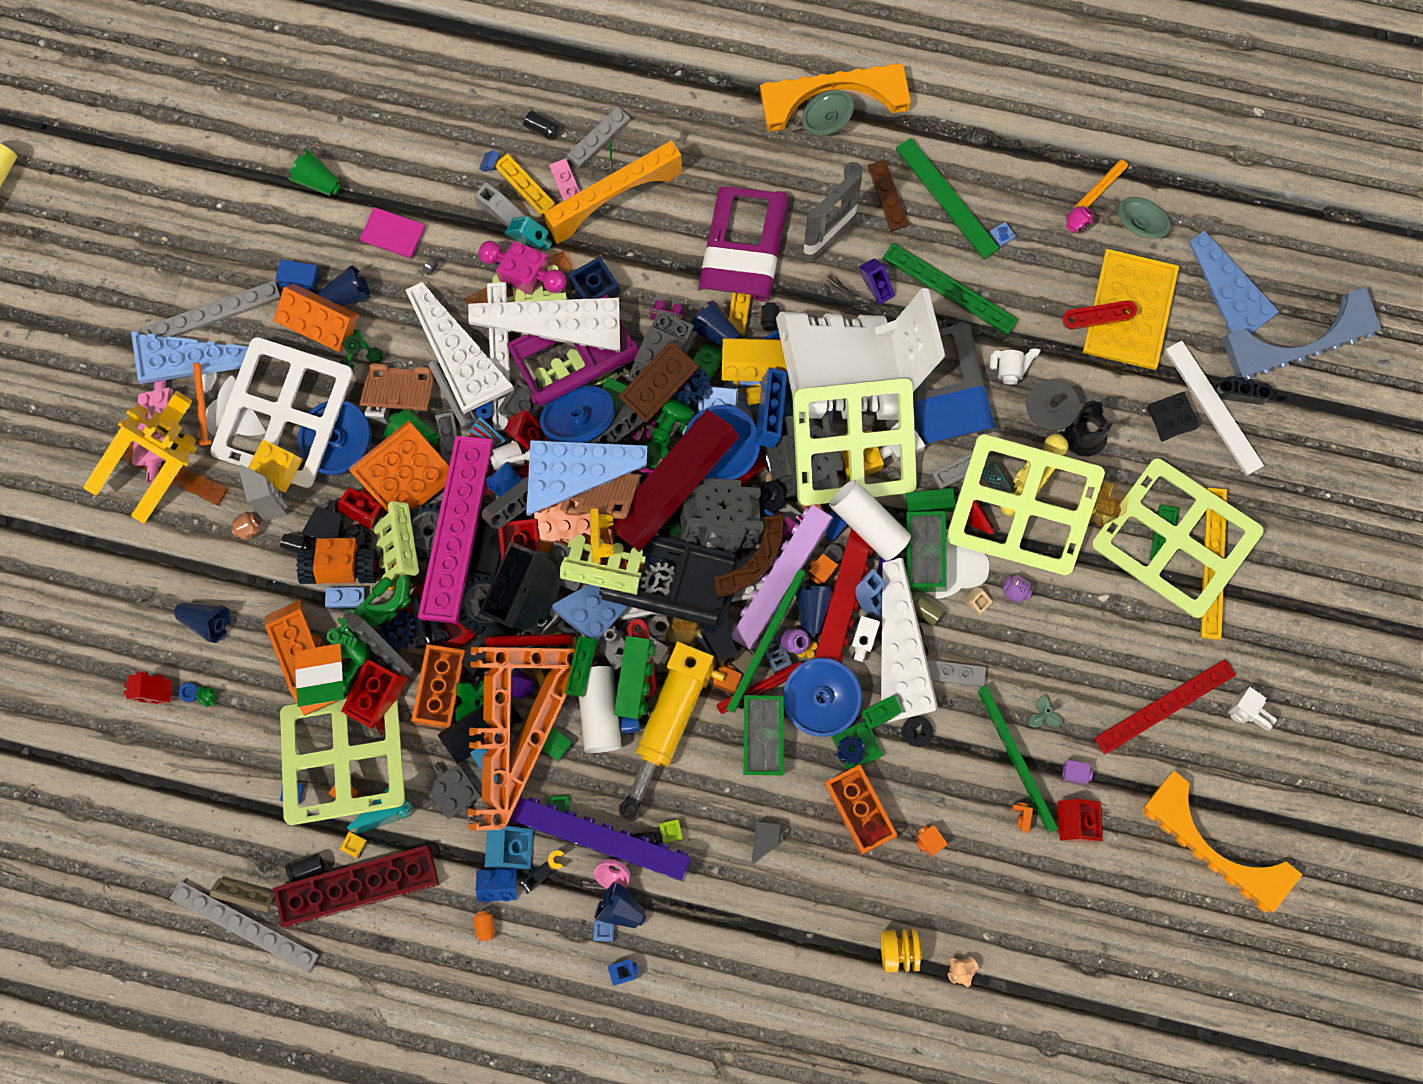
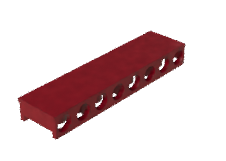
[607,409,739,552]
[272,845,440,929]

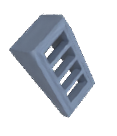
[758,632,792,674]

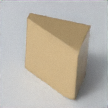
[963,587,993,615]

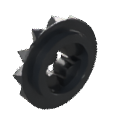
[759,481,786,512]
[340,524,372,549]
[902,716,933,747]

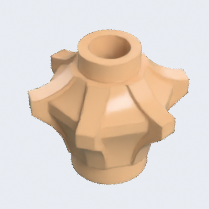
[948,957,979,987]

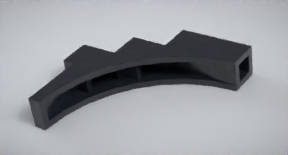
[698,549,758,668]

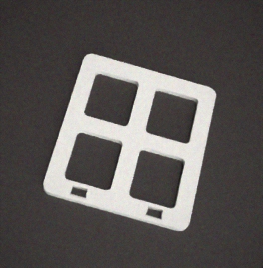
[210,337,353,488]

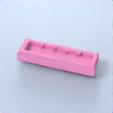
[549,159,580,201]

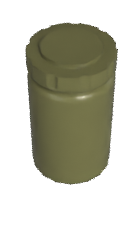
[912,592,945,627]

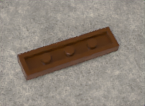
[867,160,909,232]

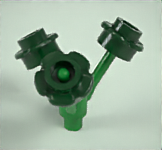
[339,330,384,373]

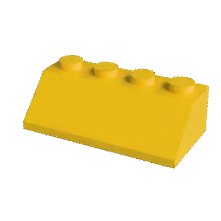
[722,338,790,382]

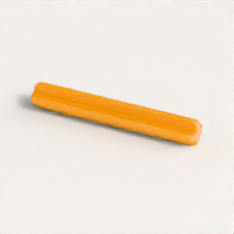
[1075,159,1128,208]

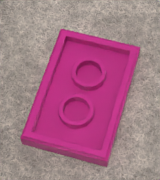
[360,207,425,259]

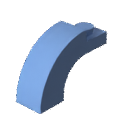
[855,569,886,625]

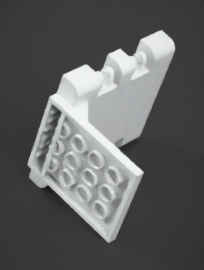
[776,288,945,420]

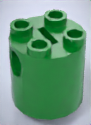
[384,409,441,446]

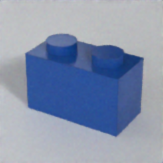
[275,259,320,293]

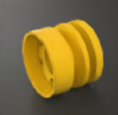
[881,928,922,973]

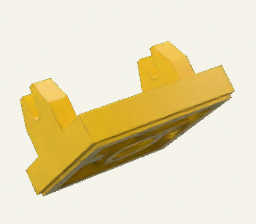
[590,509,614,563]

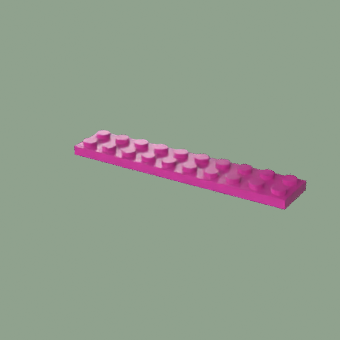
[418,436,494,624]

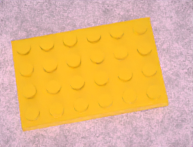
[1082,249,1179,370]

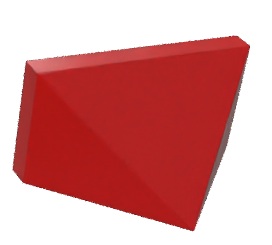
[966,500,994,535]

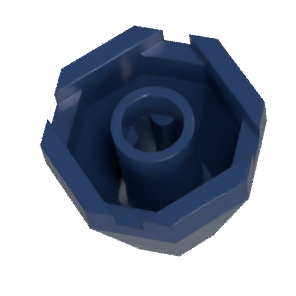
[594,881,646,928]

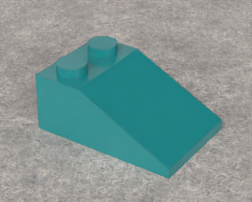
[347,787,414,834]

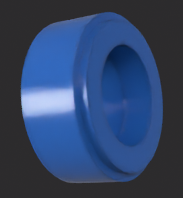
[178,682,198,703]

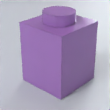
[1061,760,1093,786]

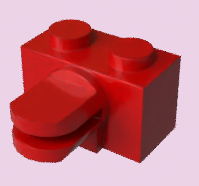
[338,487,382,530]
[123,671,172,704]

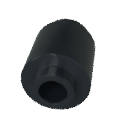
[761,302,780,331]
[280,533,311,554]

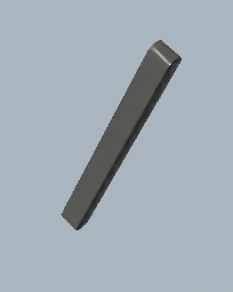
[482,404,644,529]

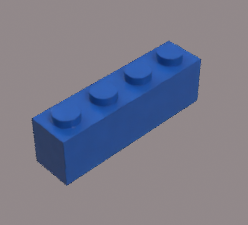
[755,368,787,448]

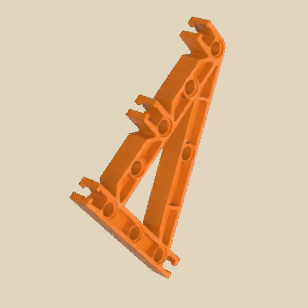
[467,647,595,831]

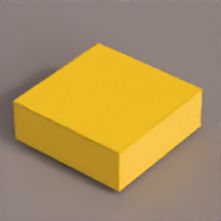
[340,832,367,858]

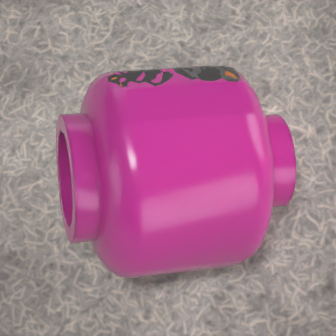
[1066,206,1094,234]

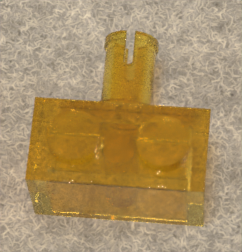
[1089,482,1121,526]
[667,617,698,647]

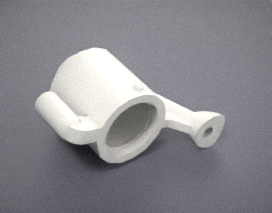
[990,349,1041,385]
[490,441,530,470]

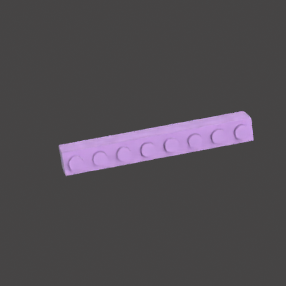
[730,505,833,650]

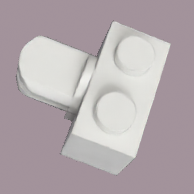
[1227,687,1277,731]

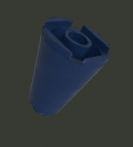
[317,265,371,306]
[691,300,742,347]
[796,586,834,637]
[174,602,231,643]

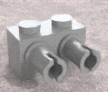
[597,626,626,673]

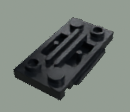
[437,695,523,764]

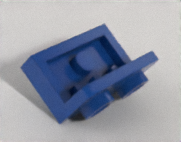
[485,462,526,507]
[475,869,517,902]

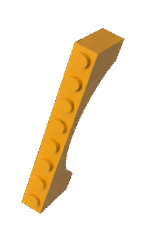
[760,63,911,132]
[544,140,682,244]
[1141,771,1303,913]

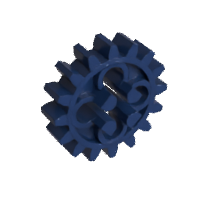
[673,366,711,405]
[376,609,415,652]

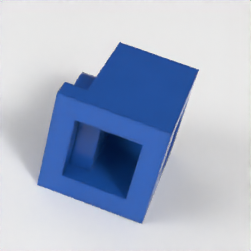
[608,959,640,986]

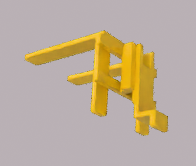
[83,391,197,523]

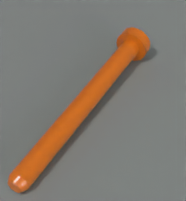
[193,362,212,446]

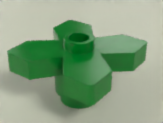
[455,680,484,721]

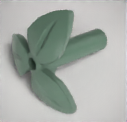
[1028,695,1063,727]

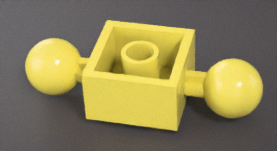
[1000,434,1068,517]

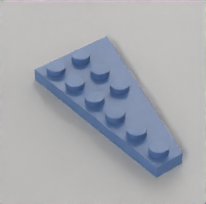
[1189,230,1279,335]
[551,554,668,642]

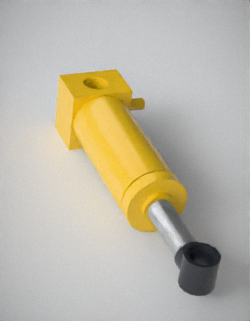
[619,642,726,821]

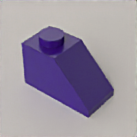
[859,258,895,304]
[511,668,535,699]

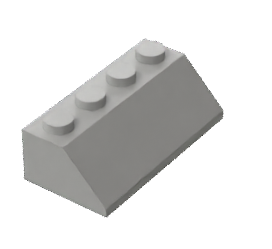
[238,464,288,522]

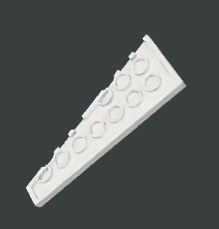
[406,282,514,414]
[468,298,621,352]
[881,558,938,724]

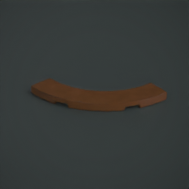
[714,515,784,597]

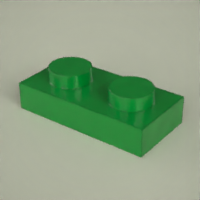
[861,694,905,729]

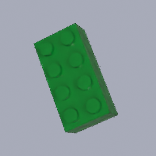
[614,636,657,719]

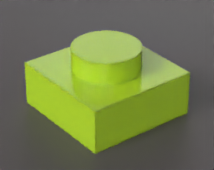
[659,819,683,844]

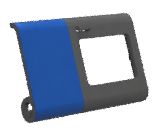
[913,321,996,445]

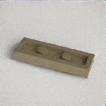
[210,878,275,912]

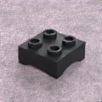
[1146,391,1199,442]

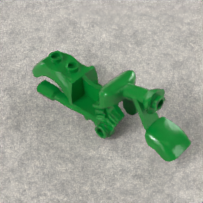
[644,344,722,470]
[327,575,411,694]

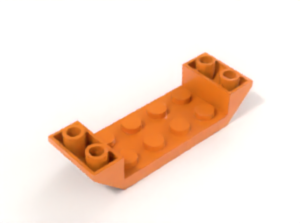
[265,599,337,716]

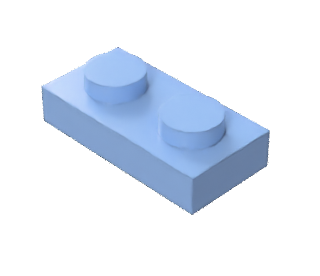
[325,587,366,608]

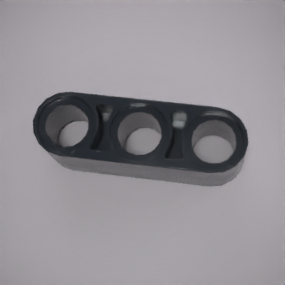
[1214,377,1273,405]

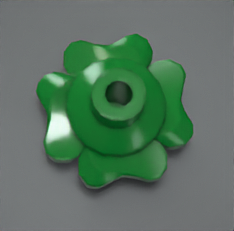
[195,685,217,707]

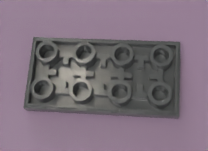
[343,610,413,674]

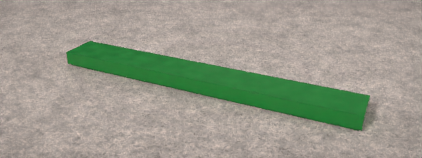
[896,138,999,260]
[882,243,1018,336]
[727,569,806,713]
[977,686,1058,834]

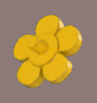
[797,638,817,659]

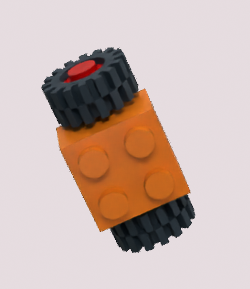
[296,538,378,584]

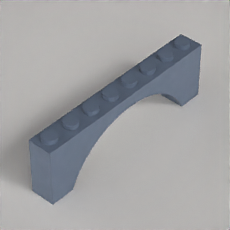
[1221,287,1381,380]

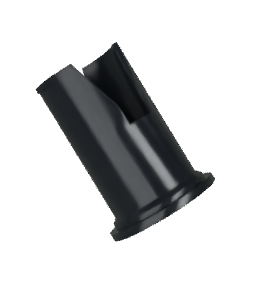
[1064,400,1113,457]

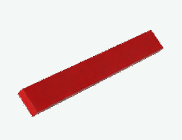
[1094,659,1236,755]

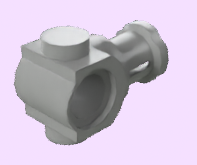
[632,614,670,642]

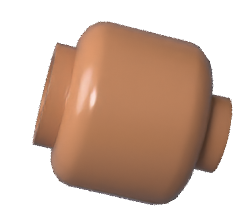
[231,512,262,540]

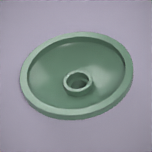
[802,90,854,135]
[1118,197,1170,239]

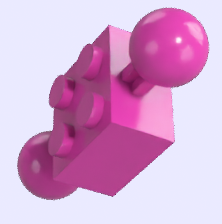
[478,241,567,295]

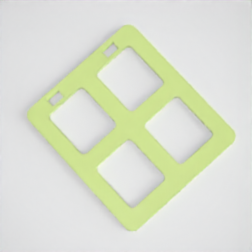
[792,378,917,506]
[947,434,1105,575]
[1092,459,1263,618]
[280,695,405,825]

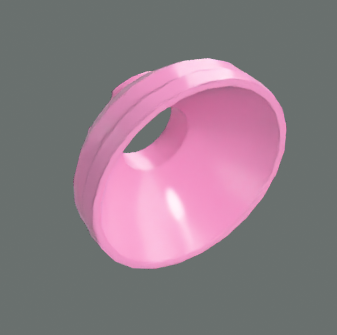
[594,859,631,888]

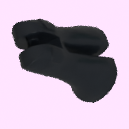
[411,593,451,649]

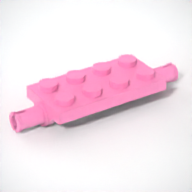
[132,380,173,484]

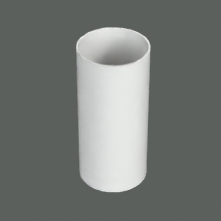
[829,480,911,561]
[579,666,622,753]

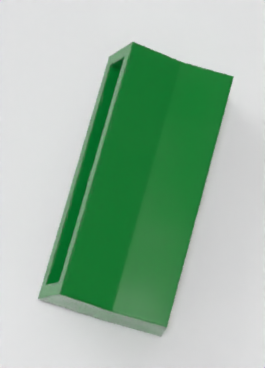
[905,488,956,513]
[519,725,572,761]

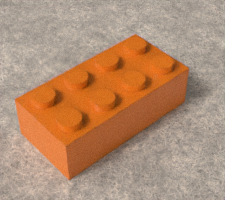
[273,284,359,352]
[411,644,466,729]
[824,765,898,856]

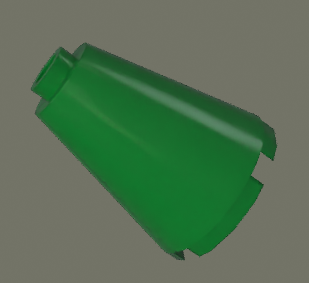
[287,148,341,196]

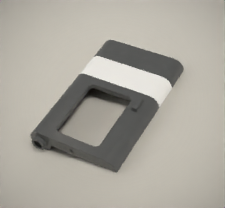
[803,162,863,263]

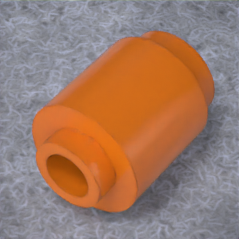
[473,911,495,942]

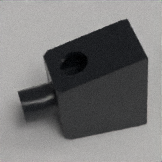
[302,500,345,541]

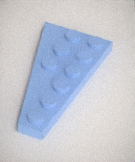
[131,332,249,384]

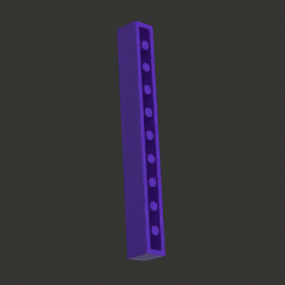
[509,794,692,882]

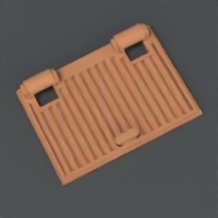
[359,363,435,411]
[560,474,641,519]

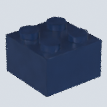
[568,256,620,299]

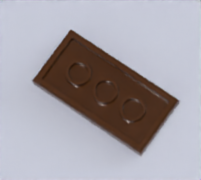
[618,340,699,423]

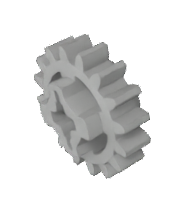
[639,562,675,597]

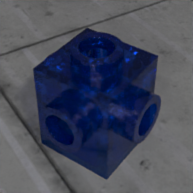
[836,736,866,766]

